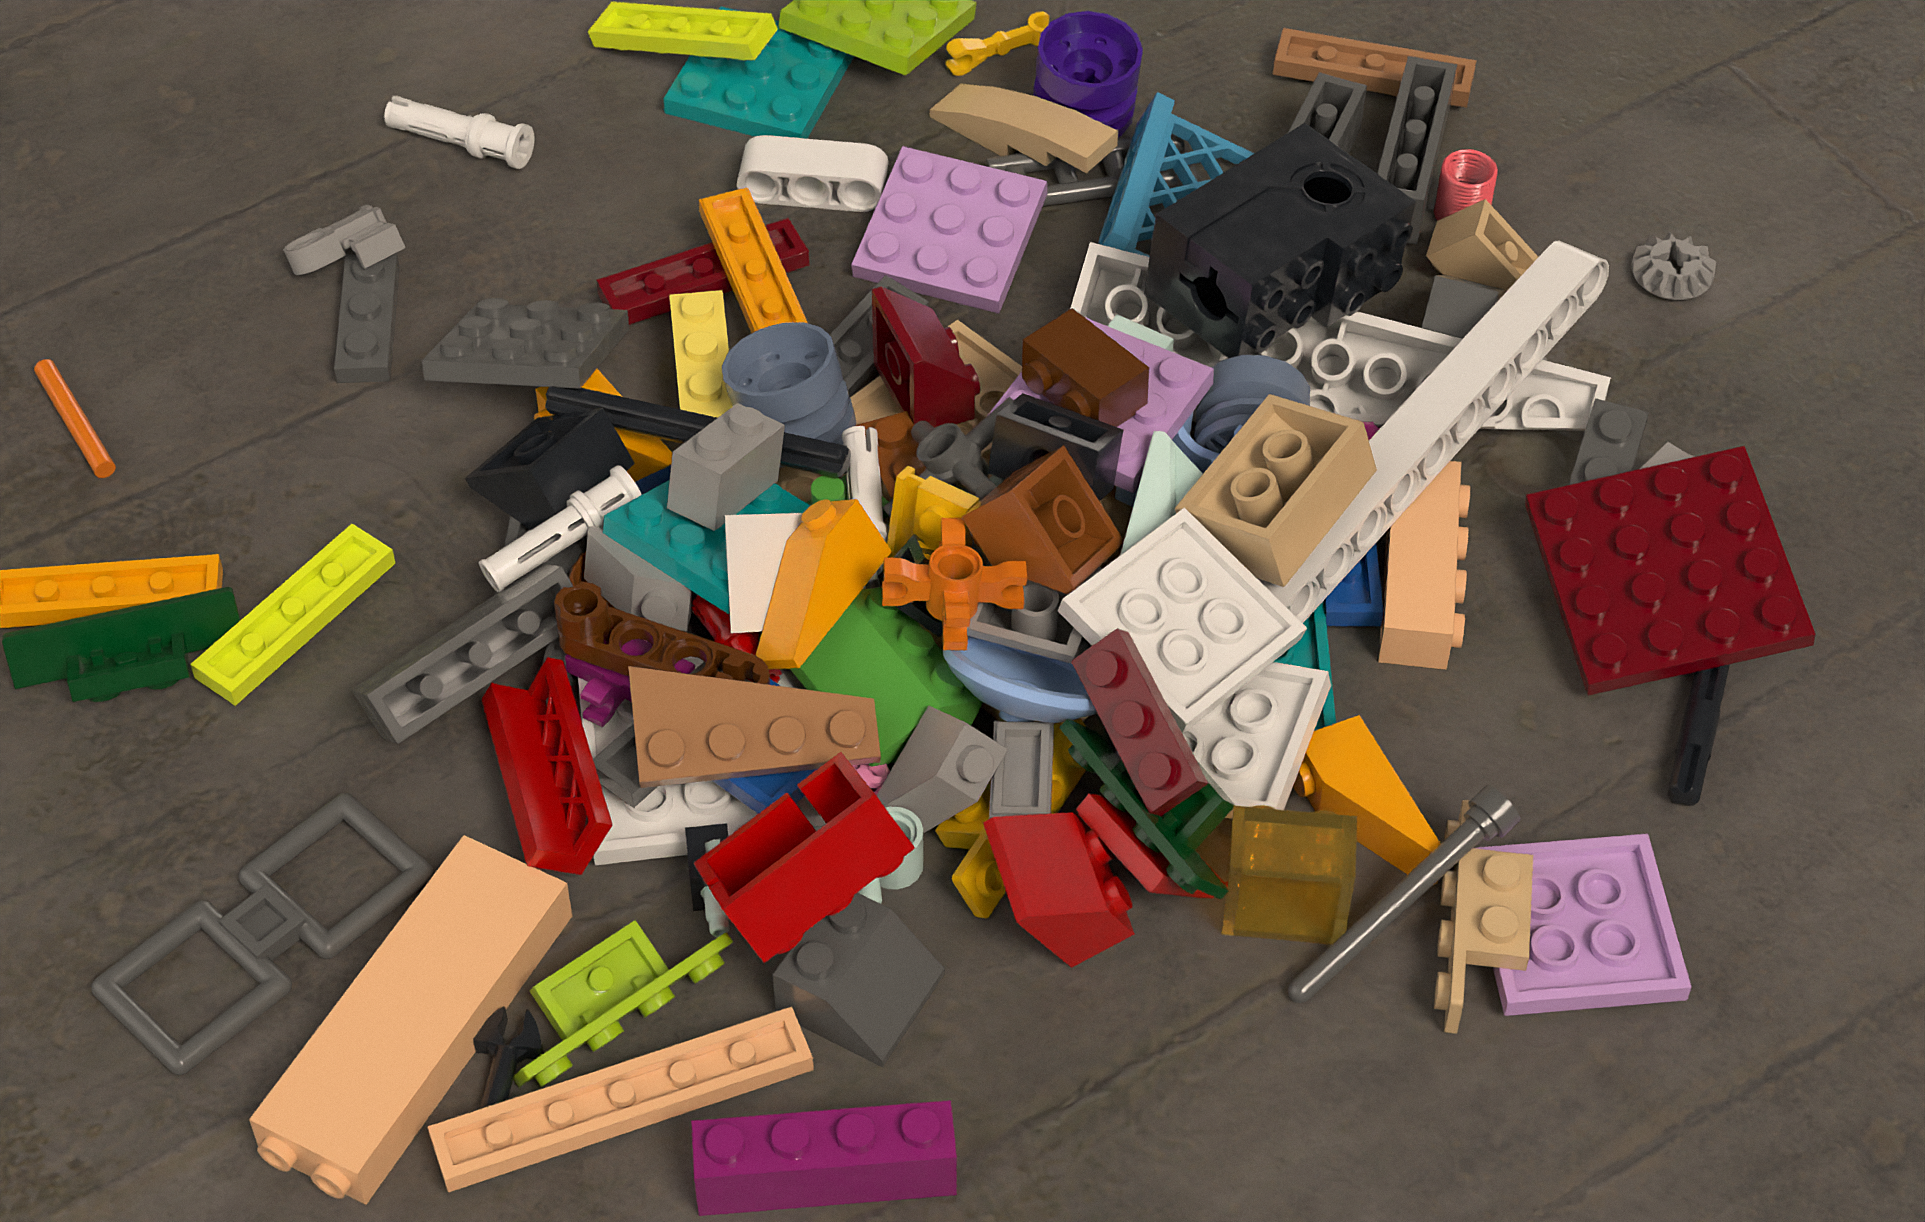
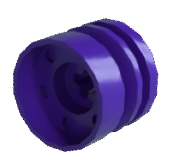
[1033,11,1143,137]

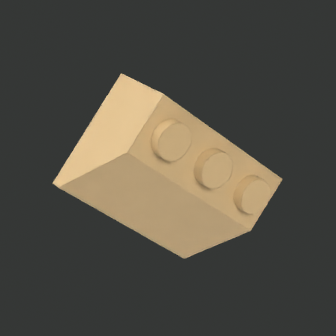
[1175,394,1377,587]

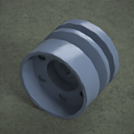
[722,322,857,467]
[1194,355,1310,453]

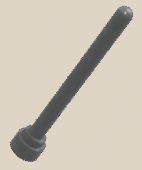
[1288,785,1521,1003]

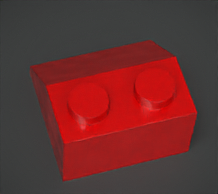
[983,812,1134,968]

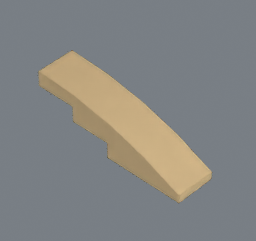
[930,84,1118,173]

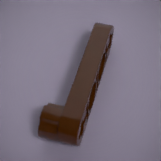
[554,582,770,685]

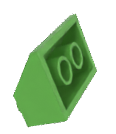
[790,587,983,767]

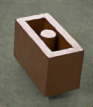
[1022,308,1150,427]

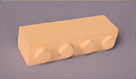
[1378,461,1470,670]

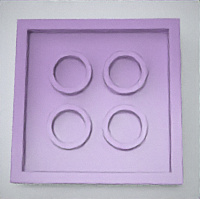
[851,146,1047,313]
[987,317,1214,493]
[1477,834,1691,1016]

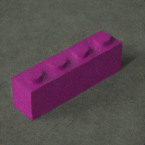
[692,1100,957,1216]

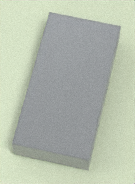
[989,721,1054,819]

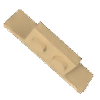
[1434,800,1533,1034]

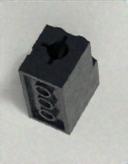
[1144,123,1416,358]

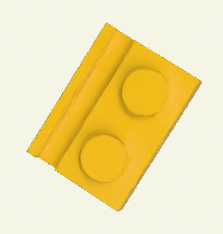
[887,466,979,558]

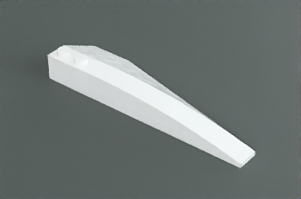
[1070,242,1611,431]

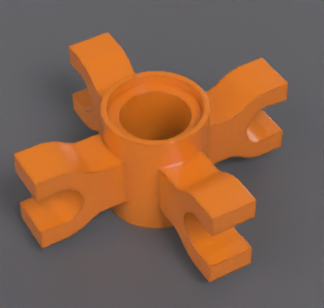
[882,518,1027,651]

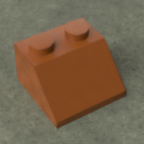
[961,445,1124,594]

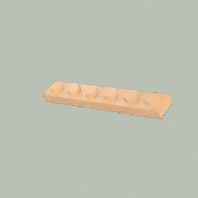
[428,1007,814,1193]

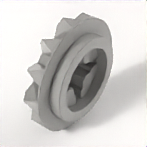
[1631,232,1716,300]

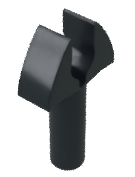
[473,1006,543,1109]

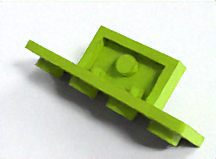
[513,920,733,1088]

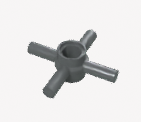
[883,397,1013,518]

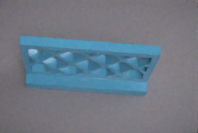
[1098,92,1254,257]

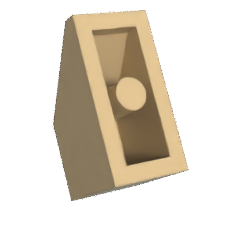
[1426,199,1538,291]

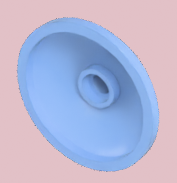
[943,636,1097,723]

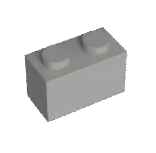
[667,403,785,531]

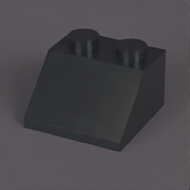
[465,408,635,530]

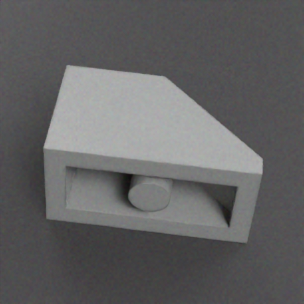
[584,526,697,631]
[876,706,1008,833]

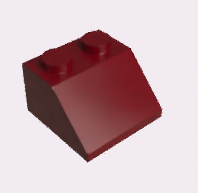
[872,286,981,428]

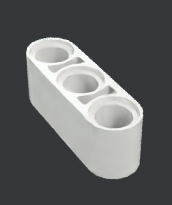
[737,135,889,212]

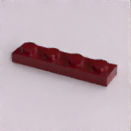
[596,218,810,325]

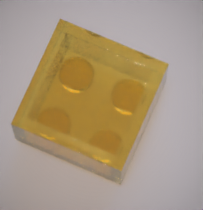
[1222,805,1357,944]

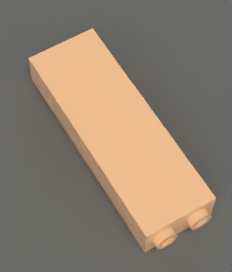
[249,835,572,1205]

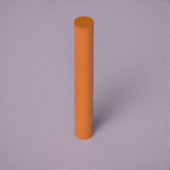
[34,359,116,478]

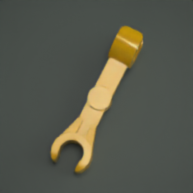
[945,12,1049,76]

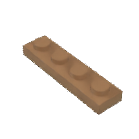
[1273,28,1477,108]

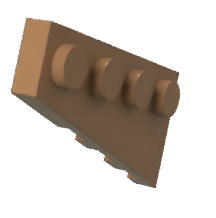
[628,666,881,788]

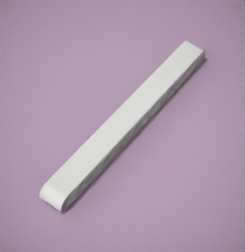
[1257,241,1609,623]

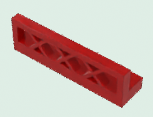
[482,657,613,875]

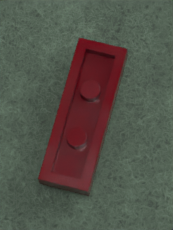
[1071,628,1209,816]

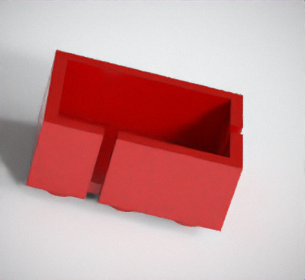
[694,752,915,963]

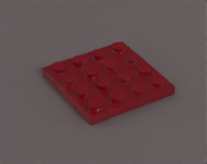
[1525,446,1816,696]

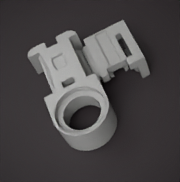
[283,205,405,275]

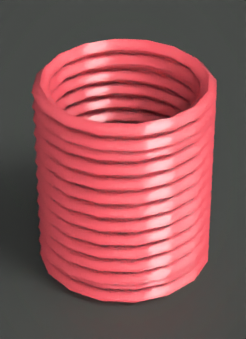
[1434,149,1498,221]

